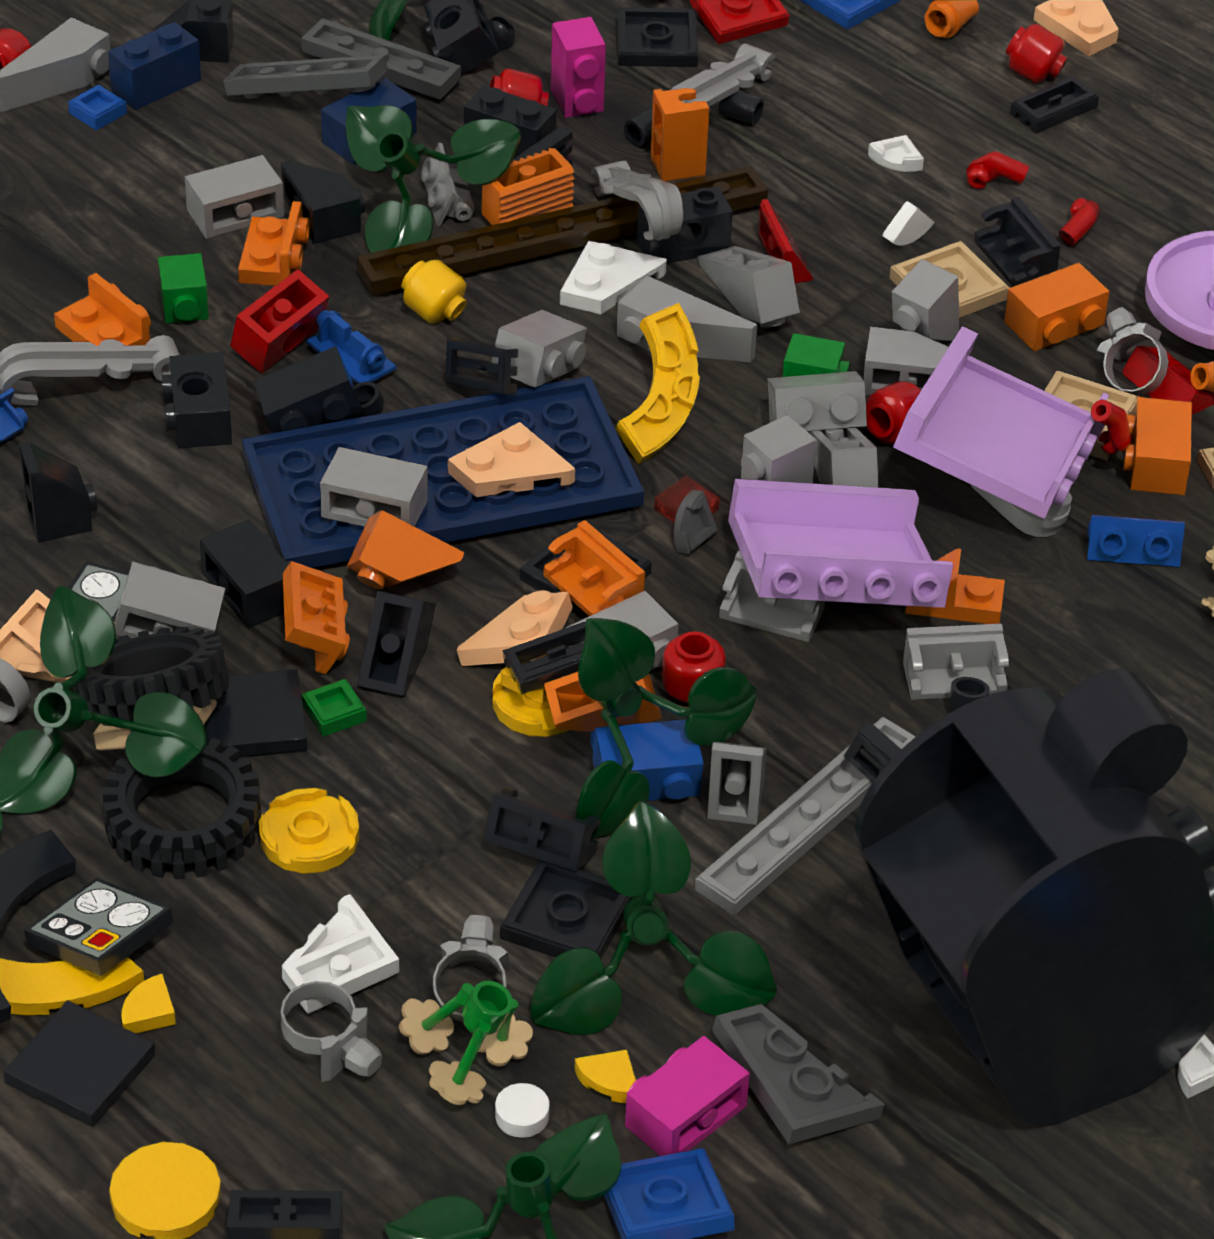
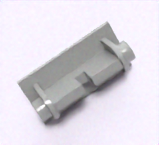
[421,143,475,226]

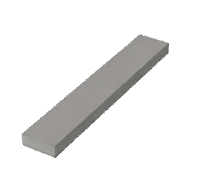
[695,717,916,916]

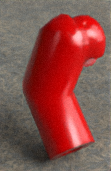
[966,151,1029,189]
[1058,198,1100,246]
[1091,399,1132,455]

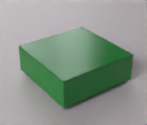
[301,679,367,737]

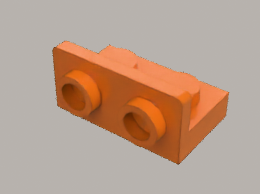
[238,201,310,286]
[54,273,151,346]
[283,561,350,674]

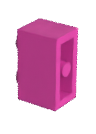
[551,17,606,118]
[625,1036,750,1156]

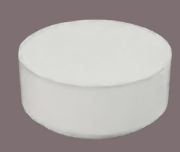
[495,1083,549,1138]

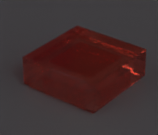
[654,476,720,522]

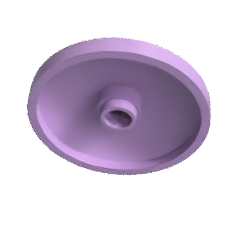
[1145,231,1214,350]

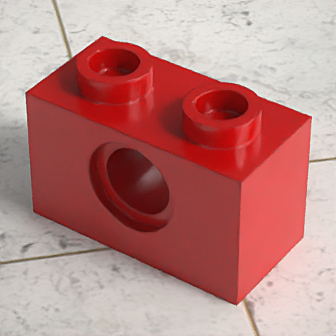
[230,269,330,374]

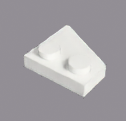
[560,241,667,314]
[282,894,399,1014]

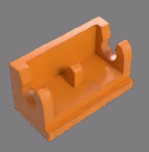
[651,88,709,181]
[543,520,645,616]

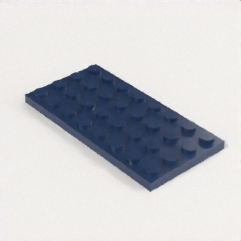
[242,376,644,568]

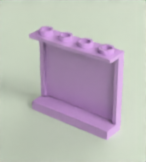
[893,326,1109,519]
[728,479,953,608]

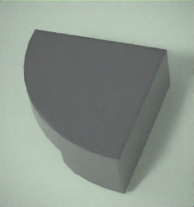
[674,490,718,554]

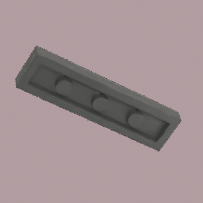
[301,18,461,100]
[223,55,388,99]

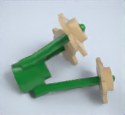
[399,981,533,1105]

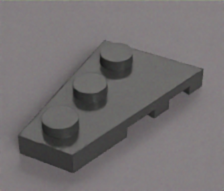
[712,1004,885,1144]

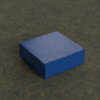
[68,85,127,131]

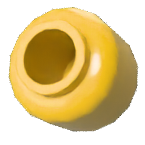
[401,260,467,324]

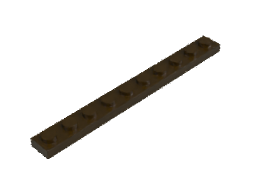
[357,166,768,295]

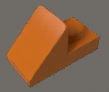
[905,548,1005,624]

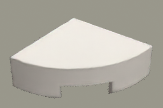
[868,135,924,172]
[882,201,935,245]
[1177,1034,1214,1098]

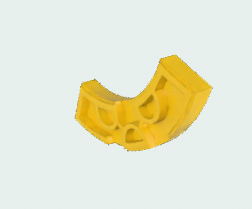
[615,303,700,465]
[0,957,144,1015]

